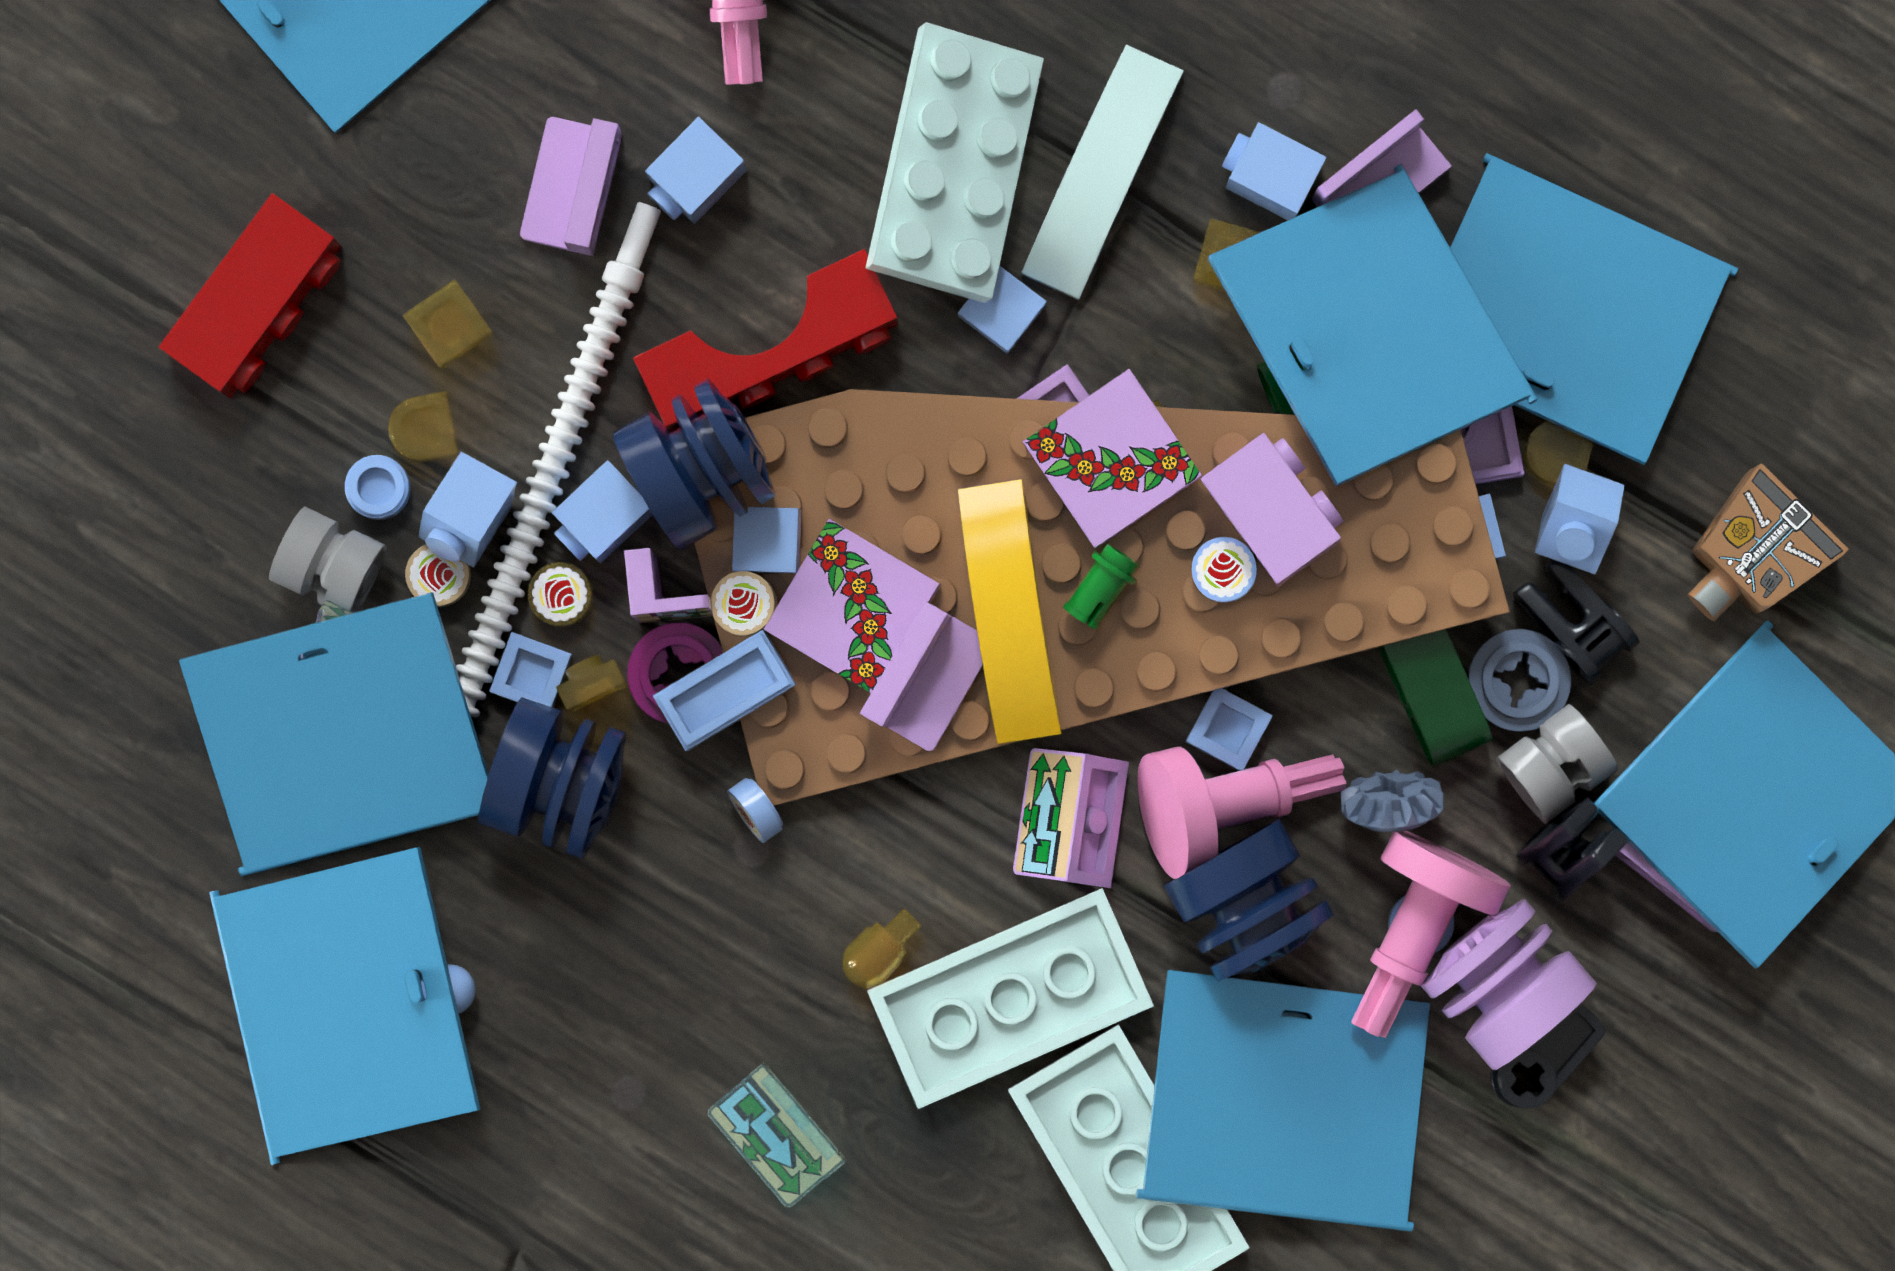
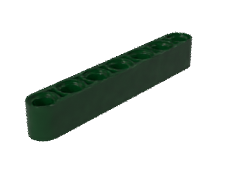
[1256,349,1493,767]

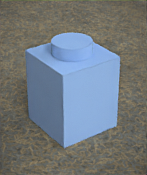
[645,116,747,224]
[1222,122,1326,220]
[418,452,517,568]
[552,460,653,564]
[1535,463,1624,574]

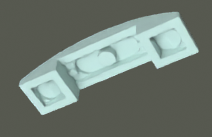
[1021,45,1184,301]

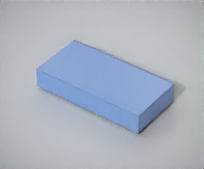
[653,630,797,751]

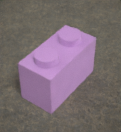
[1200,433,1344,587]

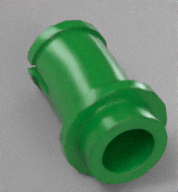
[1063,544,1139,630]

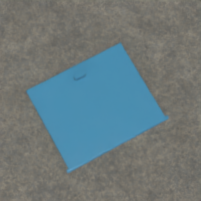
[219,0,491,134]
[1450,153,1738,465]
[1208,164,1538,487]
[179,592,489,877]
[1594,621,1895,969]
[209,847,481,1165]
[1136,970,1430,1232]

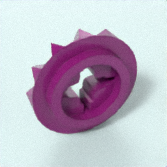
[627,623,723,724]

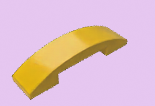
[958,479,1062,744]

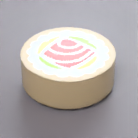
[405,545,471,607]
[711,571,777,636]

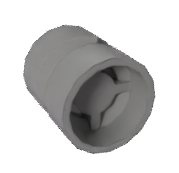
[269,506,387,614]
[1496,704,1619,824]

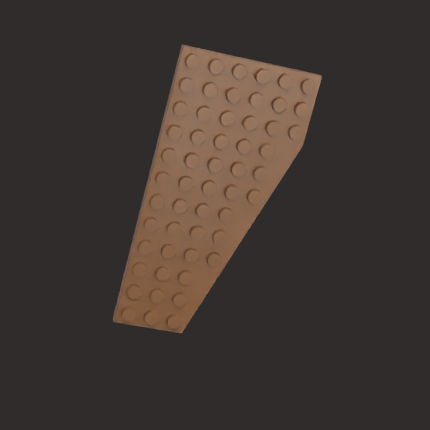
[695,389,1510,806]

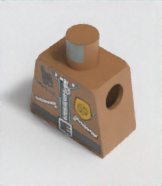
[1687,463,1849,621]

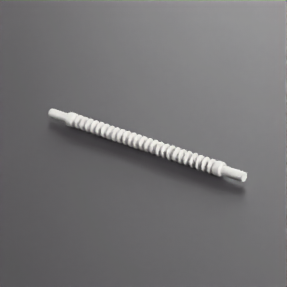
[456,202,661,717]

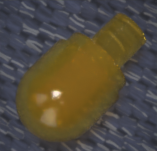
[842,908,922,988]

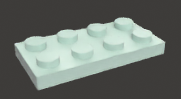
[865,22,1044,303]
[867,888,1154,1109]
[1008,1024,1250,1271]

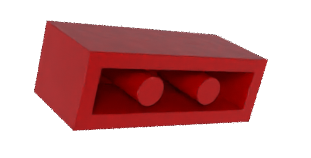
[158,193,342,399]

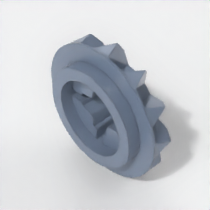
[1469,629,1571,731]
[1341,769,1445,832]

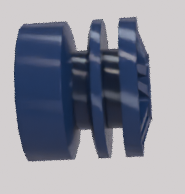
[613,378,776,551]
[478,697,627,859]
[1163,819,1335,981]

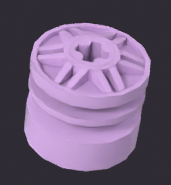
[1421,899,1597,1070]

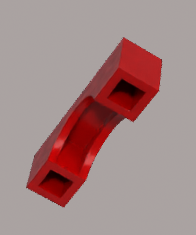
[633,249,898,433]

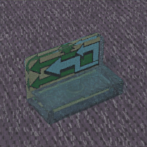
[708,1062,847,1207]

